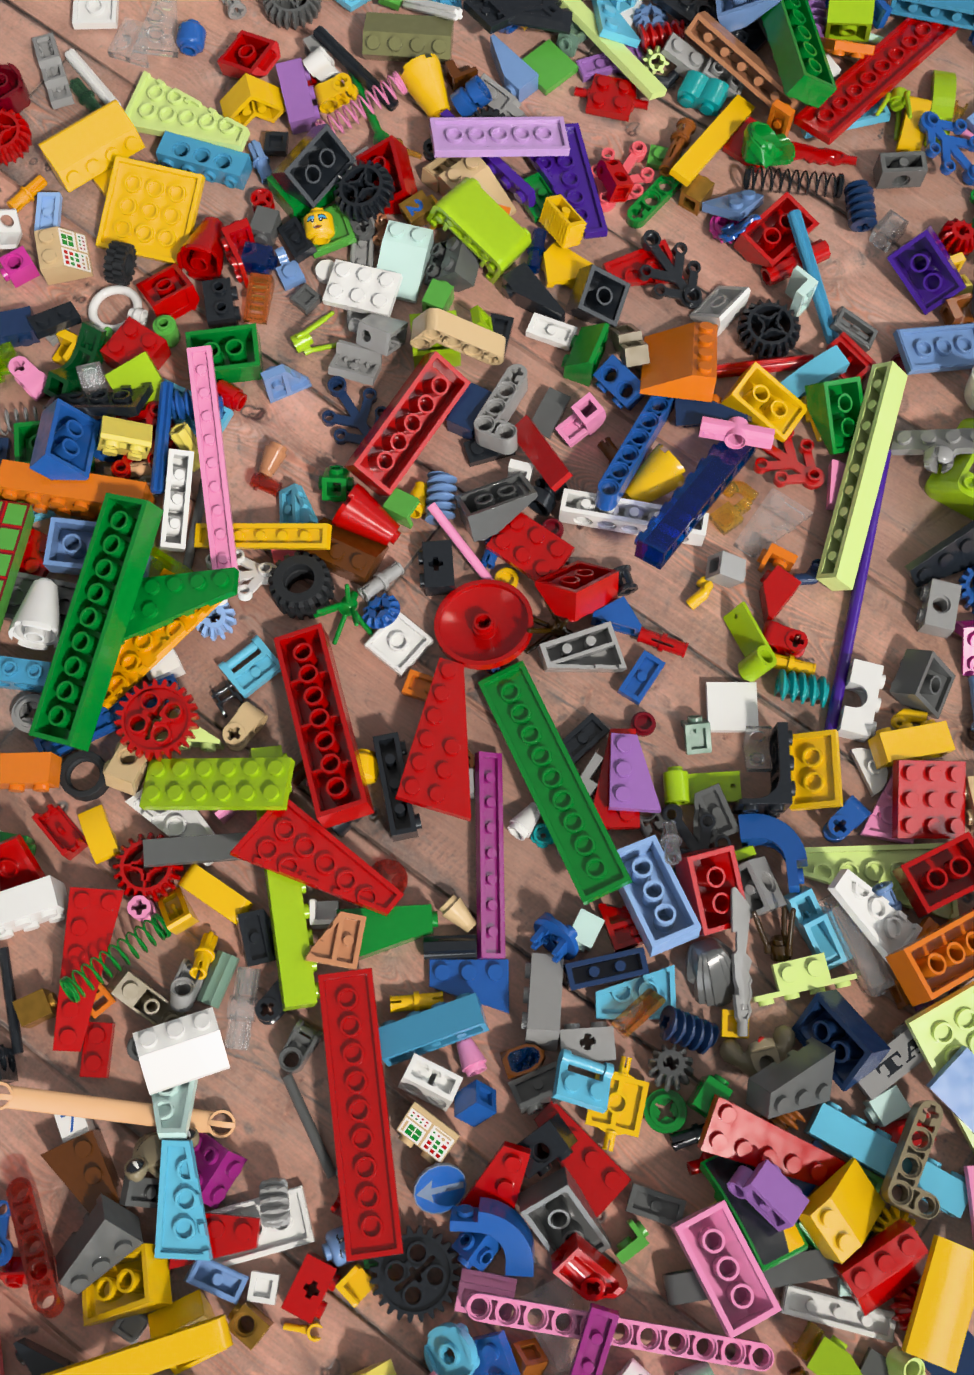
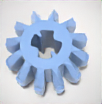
[195,602,237,642]

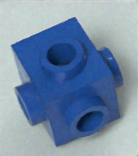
[451,1232,501,1272]

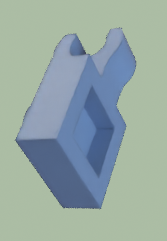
[274,246,306,291]

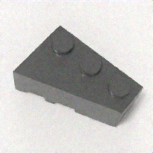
[746,1037,835,1119]
[55,1193,143,1294]

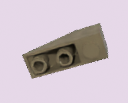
[107,965,187,1026]

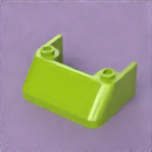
[924,418,974,520]

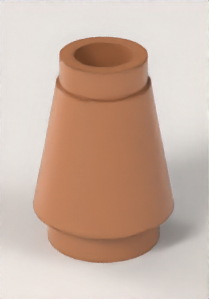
[258,441,287,479]

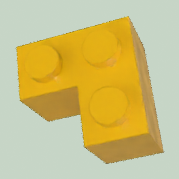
[220,73,286,126]

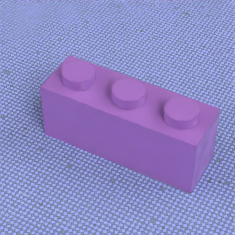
[275,58,321,135]

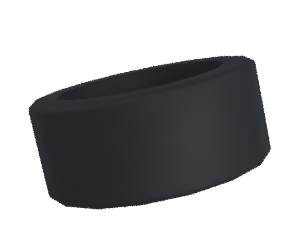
[60,751,109,802]

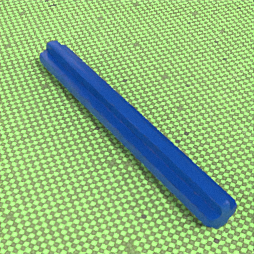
[150,381,174,494]

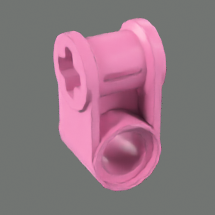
[8,356,47,402]

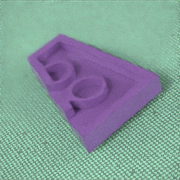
[608,733,661,813]

